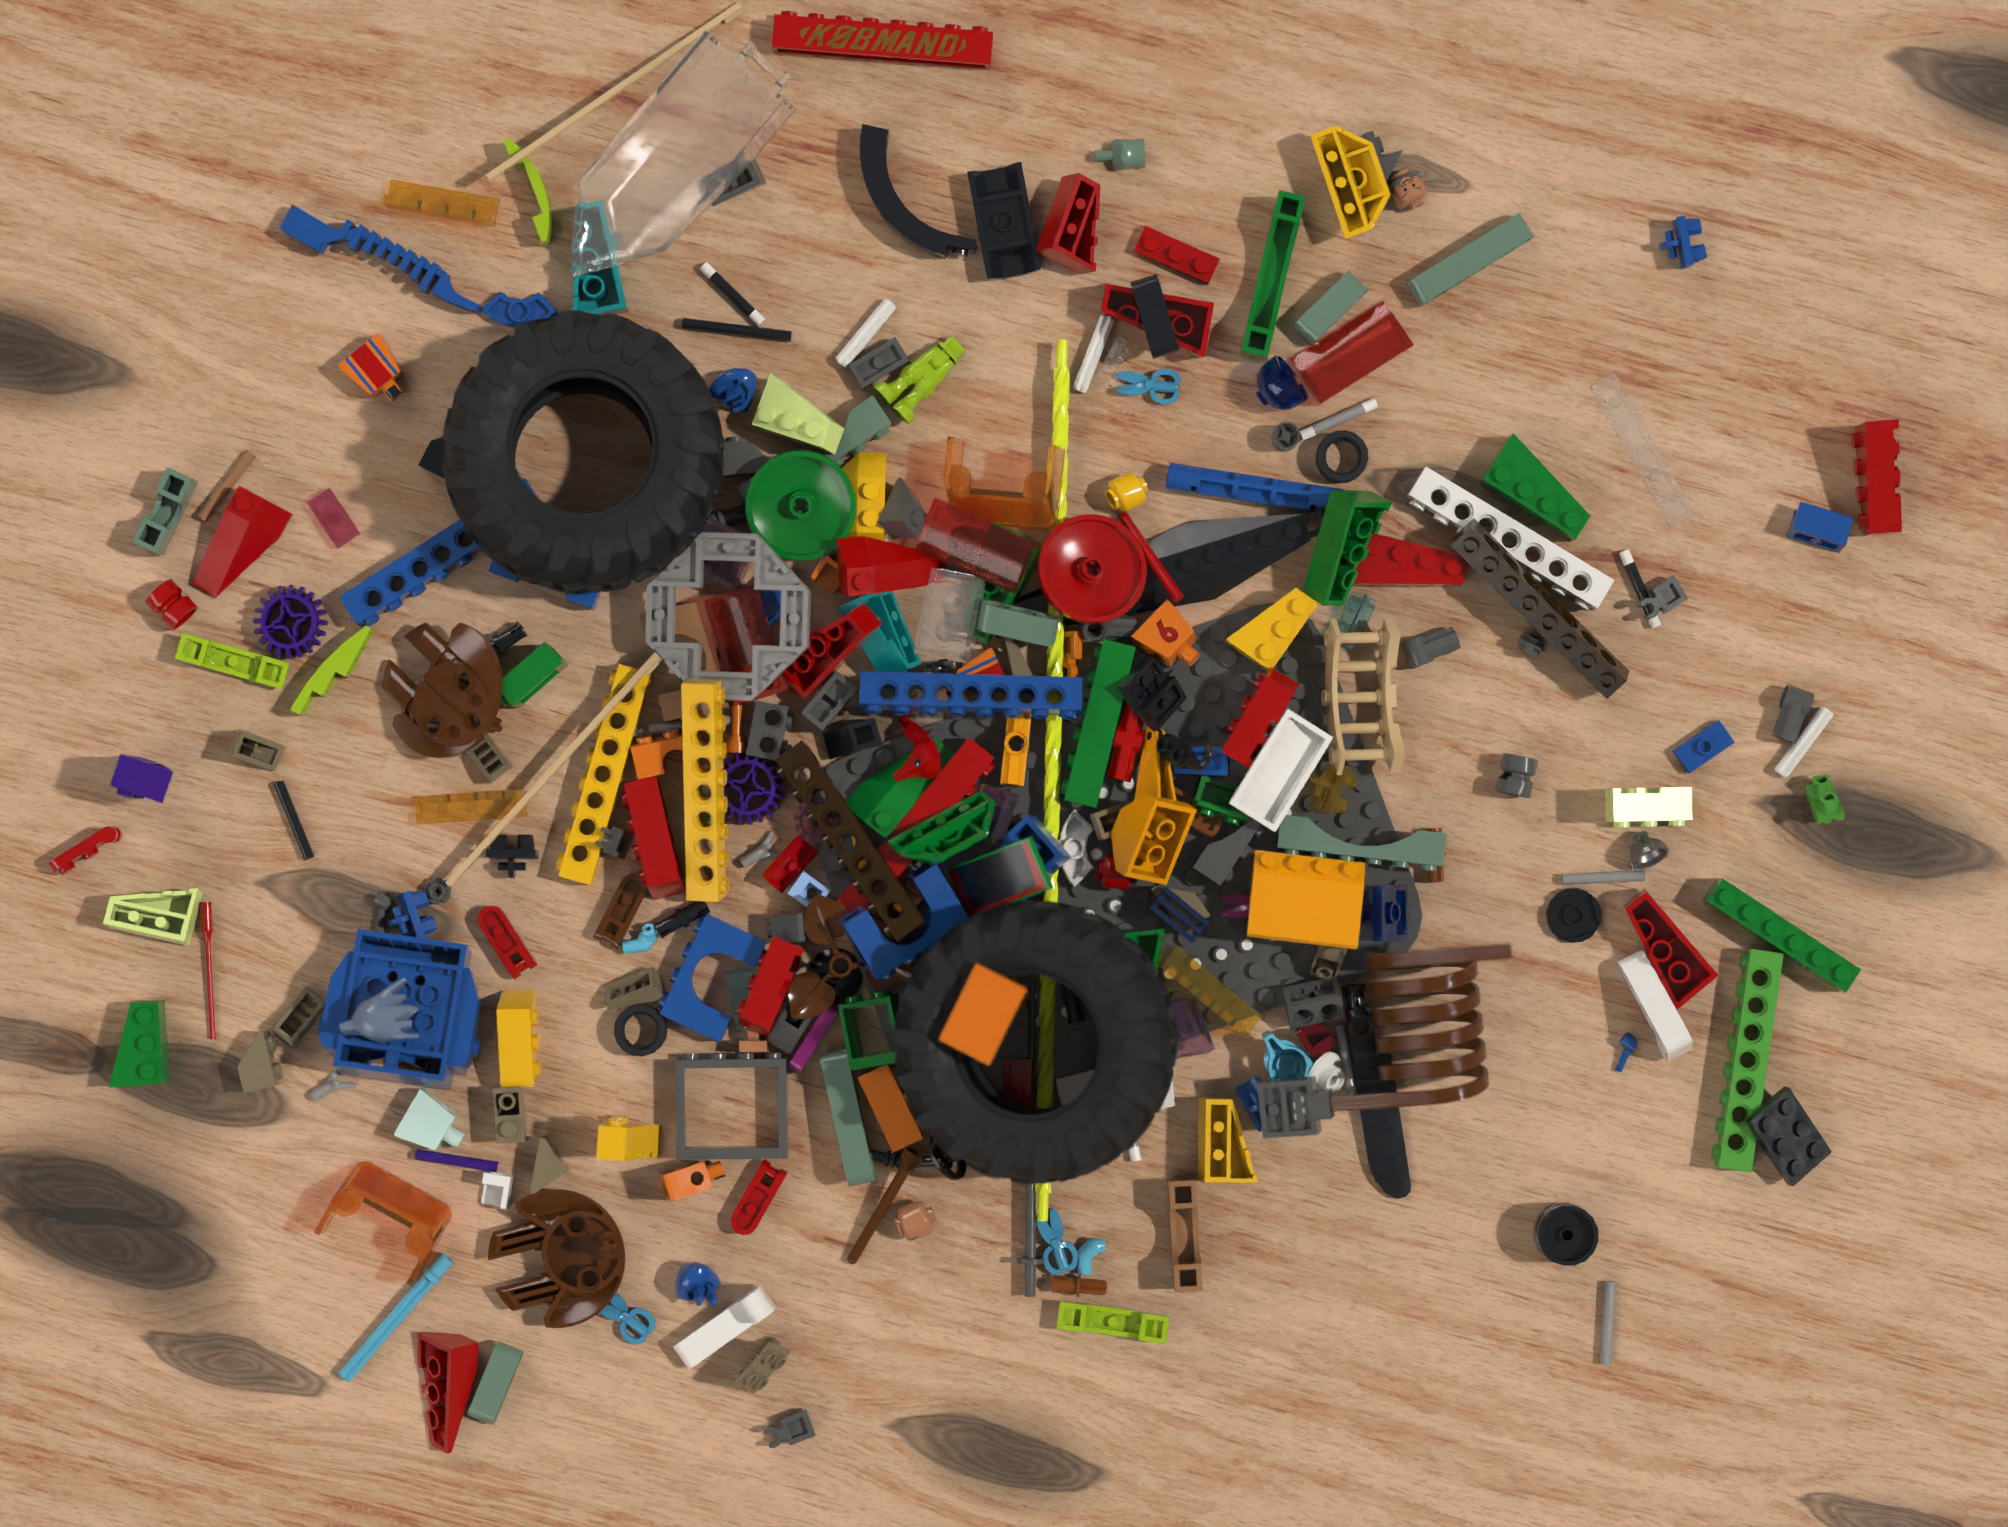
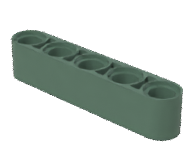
[1406,213,1534,307]
[820,1049,877,1187]

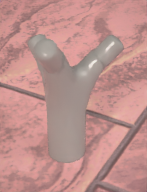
[740,831,777,868]
[310,1068,356,1101]

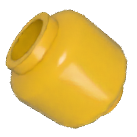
[1105,472,1148,513]

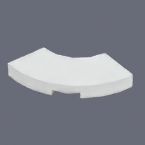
[1059,810,1094,887]

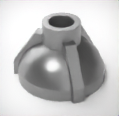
[1630,831,1669,870]

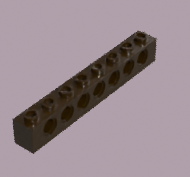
[1451,518,1629,699]
[775,740,928,943]

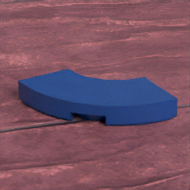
[481,291,558,328]

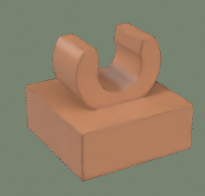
[739,1029,768,1053]

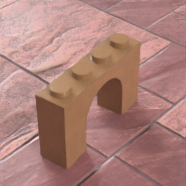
[639,599,734,722]

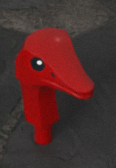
[893,715,941,782]

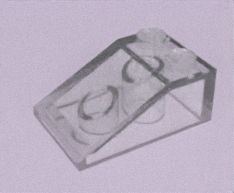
[914,567,986,663]

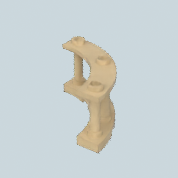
[1321,618,1405,775]

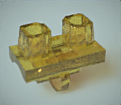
[1310,764,1359,813]

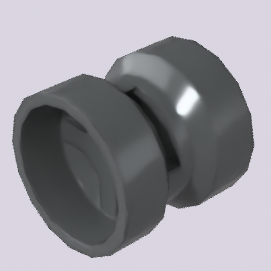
[1271,422,1300,452]

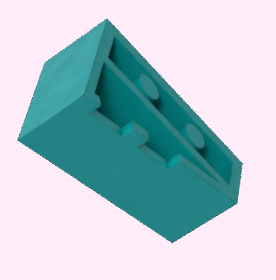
[837,591,922,672]

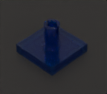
[1360,885,1409,941]

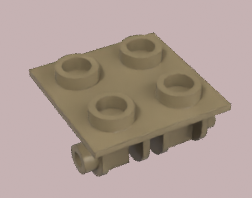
[733,1337,791,1393]

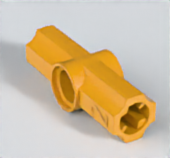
[1000,703,1031,787]

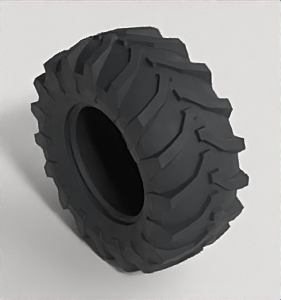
[442,311,724,594]
[893,900,1177,1184]

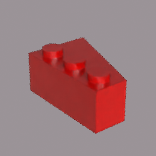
[1036,173,1101,274]
[736,936,804,1037]

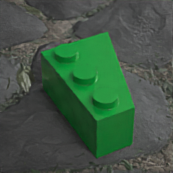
[108,1000,170,1088]

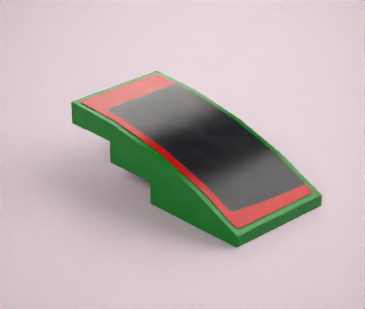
[945,836,1054,918]

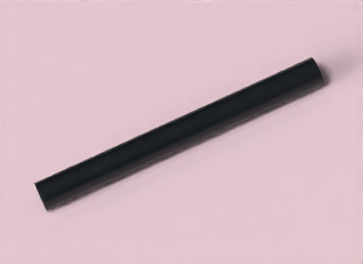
[682,318,792,342]

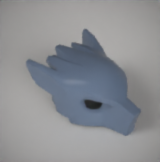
[339,978,419,1043]

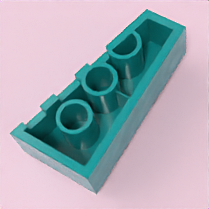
[573,200,629,315]

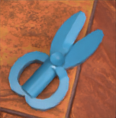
[1115,369,1181,405]
[1036,1208,1078,1275]
[600,1292,656,1345]

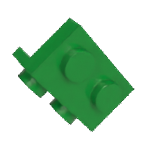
[1191,775,1249,826]

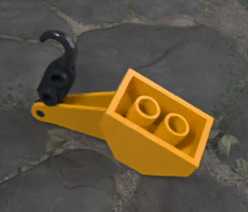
[1111,727,1213,885]

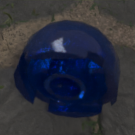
[1256,355,1308,411]

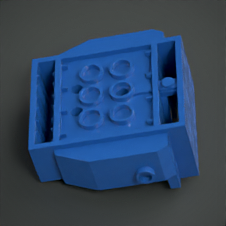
[318,929,482,1090]

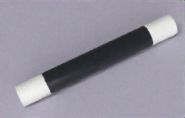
[699,262,766,327]
[1619,549,1661,629]

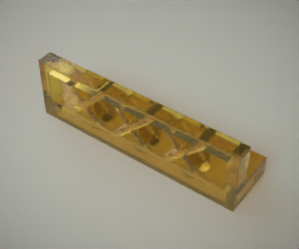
[383,179,500,227]
[412,789,527,825]
[1160,946,1262,1038]

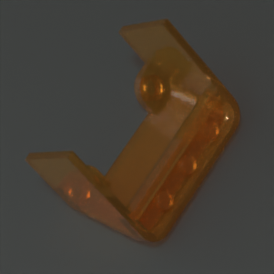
[944,436,1065,531]
[314,1161,452,1286]

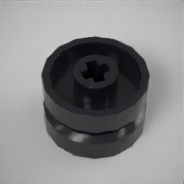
[1533,1202,1599,1266]

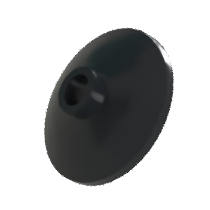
[808,948,863,1003]

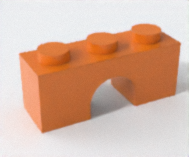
[630,729,710,779]

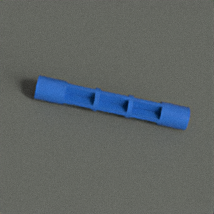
[1165,462,1343,512]

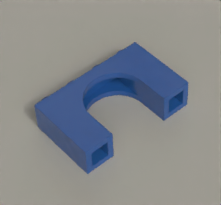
[838,863,970,980]
[658,914,768,1042]

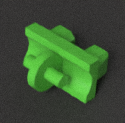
[1805,774,1845,824]

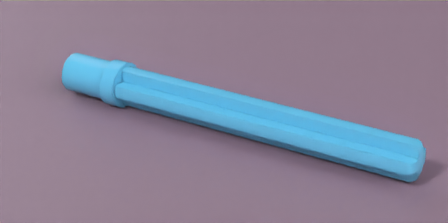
[339,1252,454,1382]

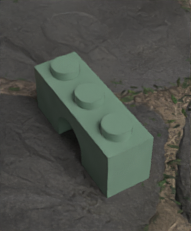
[132,467,198,556]

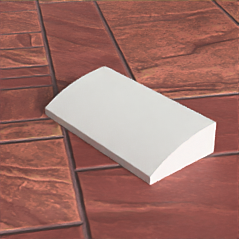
[1229,708,1333,832]

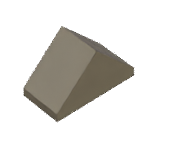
[228,729,285,771]
[1089,801,1130,841]
[530,1136,570,1193]

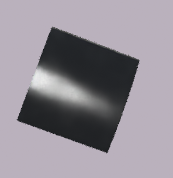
[1117,654,1187,731]

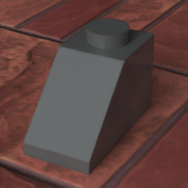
[723,436,769,478]
[878,478,927,539]
[766,913,807,942]
[767,1003,813,1054]

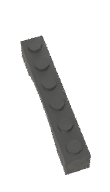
[1192,817,1265,886]

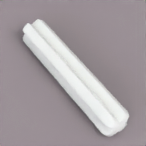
[836,298,896,368]
[1073,315,1114,393]
[1775,707,1833,778]

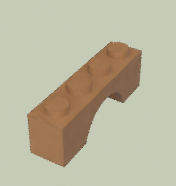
[1167,1178,1203,1293]

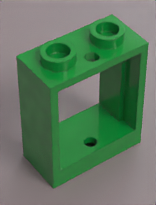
[501,642,568,708]
[838,990,900,1070]

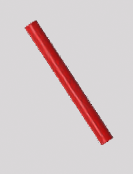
[1117,512,1184,602]

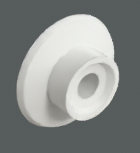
[1308,1052,1345,1094]

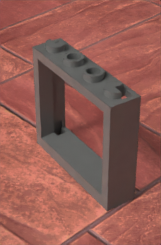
[675,1052,789,1160]

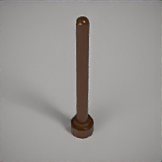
[847,1146,925,1264]

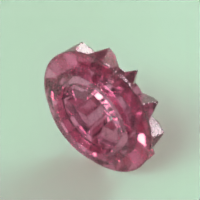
[794,799,838,843]

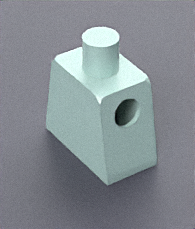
[394,1088,465,1151]

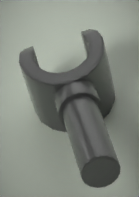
[374,891,393,932]

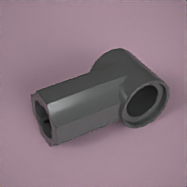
[1080,615,1136,643]
[1401,627,1461,669]
[1772,684,1814,743]

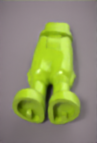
[873,335,965,425]

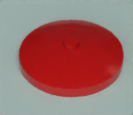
[1037,514,1147,624]

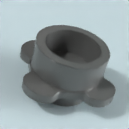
[1518,633,1545,657]

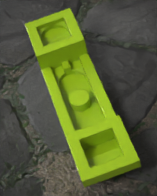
[503,138,552,247]
[175,632,290,689]
[1056,1301,1170,1344]

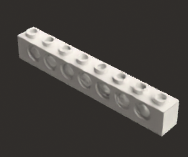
[1406,467,1614,611]

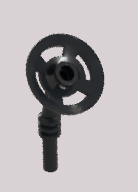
[871,1135,967,1180]

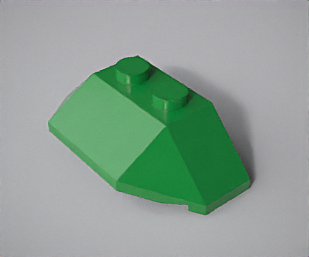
[887,790,995,865]

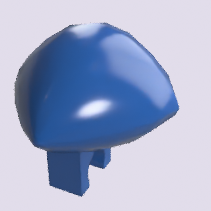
[709,368,757,413]
[675,1262,721,1306]

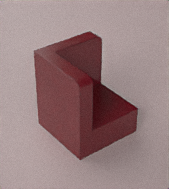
[1294,1023,1337,1059]

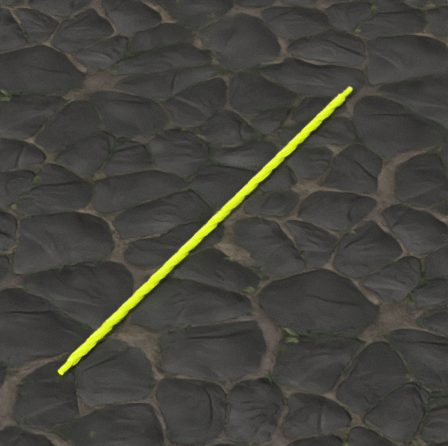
[1035,339,1070,1221]

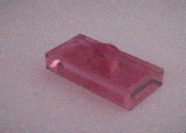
[307,487,361,549]

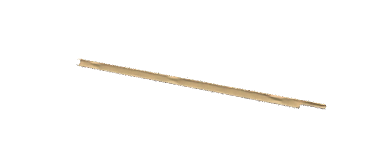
[485,2,744,182]
[445,652,663,887]

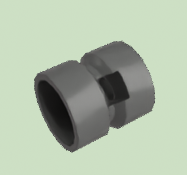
[1495,753,1538,798]

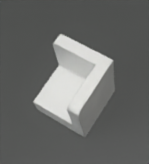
[481,1171,514,1210]

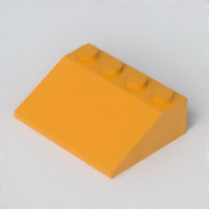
[1247,850,1365,949]

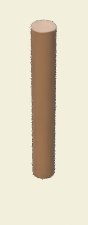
[197,450,256,522]

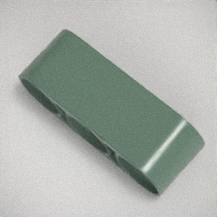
[1293,271,1368,345]
[976,600,1059,646]
[467,1341,524,1425]

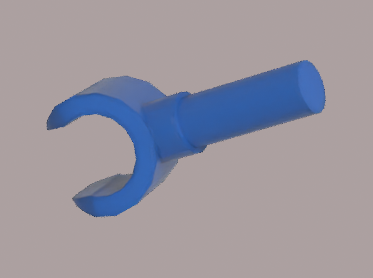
[1615,1032,1637,1072]

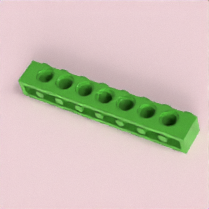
[1711,948,1784,1172]

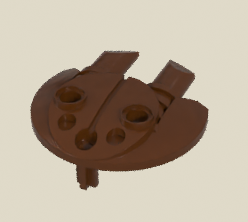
[382,623,502,758]
[488,1189,626,1328]

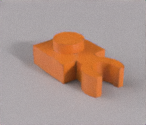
[1062,631,1083,677]

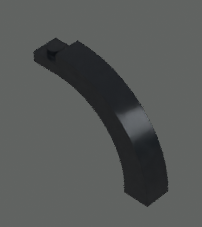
[860,124,977,259]

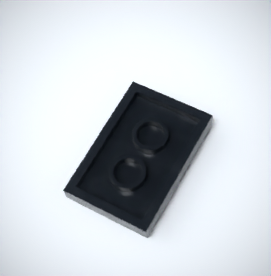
[1745,1087,1832,1186]

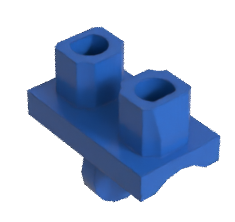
[1659,216,1707,269]
[388,891,437,938]
[1234,1075,1262,1132]

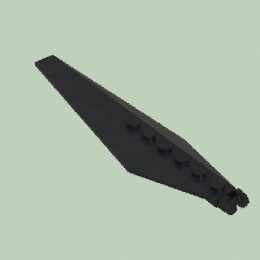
[996,509,1325,638]

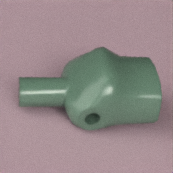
[1095,139,1146,170]

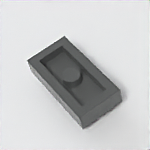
[848,337,910,389]

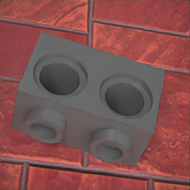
[802,671,859,732]
[746,701,794,761]
[1282,976,1344,1029]

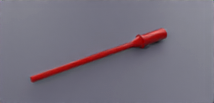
[200,902,216,1040]

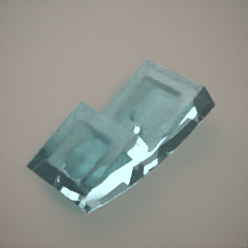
[726,967,755,1029]

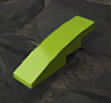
[290,626,375,716]

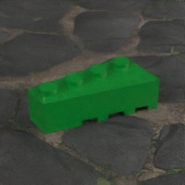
[1480,433,1591,542]

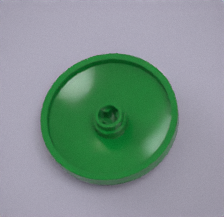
[745,450,856,561]

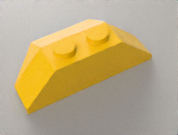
[1310,125,1391,239]
[842,452,887,541]

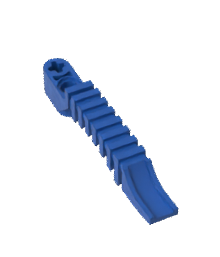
[278,205,482,314]

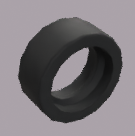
[1315,430,1368,484]
[614,1004,668,1057]

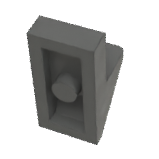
[1361,131,1402,182]

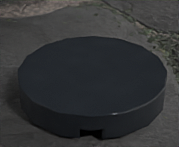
[1546,888,1602,943]

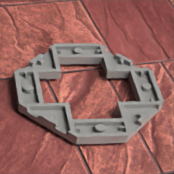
[645,532,811,701]

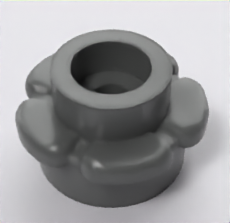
[424,877,451,905]

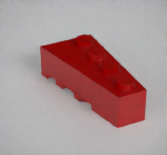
[1101,284,1214,357]
[1353,533,1469,586]
[782,603,883,699]
[1624,888,1719,1010]

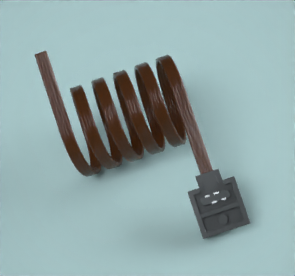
[1257,943,1512,1138]

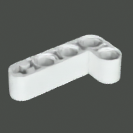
[1617,950,1693,1062]
[673,1285,776,1370]

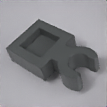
[1636,575,1688,620]
[595,826,634,859]
[764,1409,816,1448]

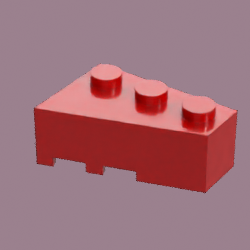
[1221,667,1299,768]

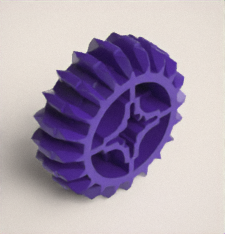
[253,585,328,659]
[723,750,786,825]

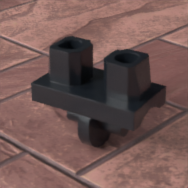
[486,834,539,879]

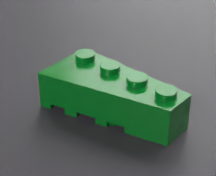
[1302,490,1392,606]

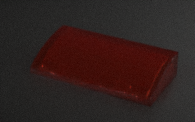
[1290,301,1414,406]
[916,498,1038,594]
[704,585,789,706]

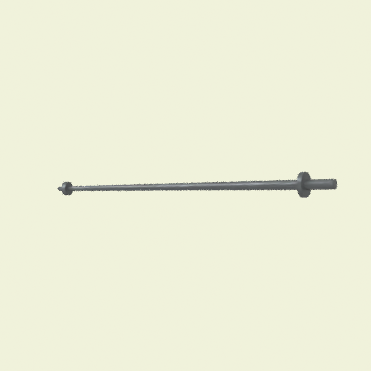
[1016,974,1044,1297]

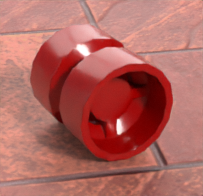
[145,579,198,631]

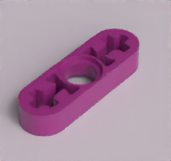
[787,1002,839,1074]

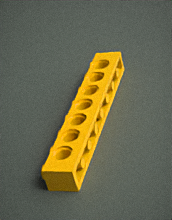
[556,664,653,885]
[681,678,729,902]

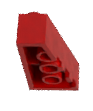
[1851,419,1902,536]
[621,776,686,900]

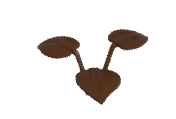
[789,894,914,1019]

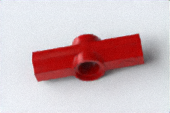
[1108,700,1144,782]

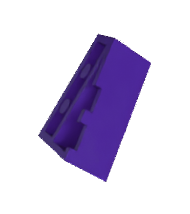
[110,754,173,803]

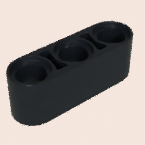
[1130,274,1180,359]

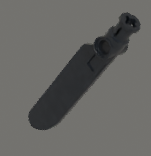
[1341,983,1411,1199]

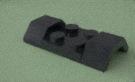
[967,162,1041,280]

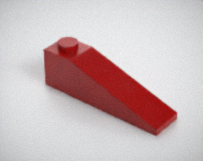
[192,486,293,598]
[836,536,947,596]
[417,1332,479,1454]

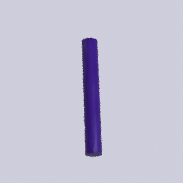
[415,1149,499,1172]

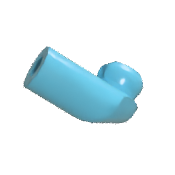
[622,923,658,954]
[1078,1237,1106,1275]

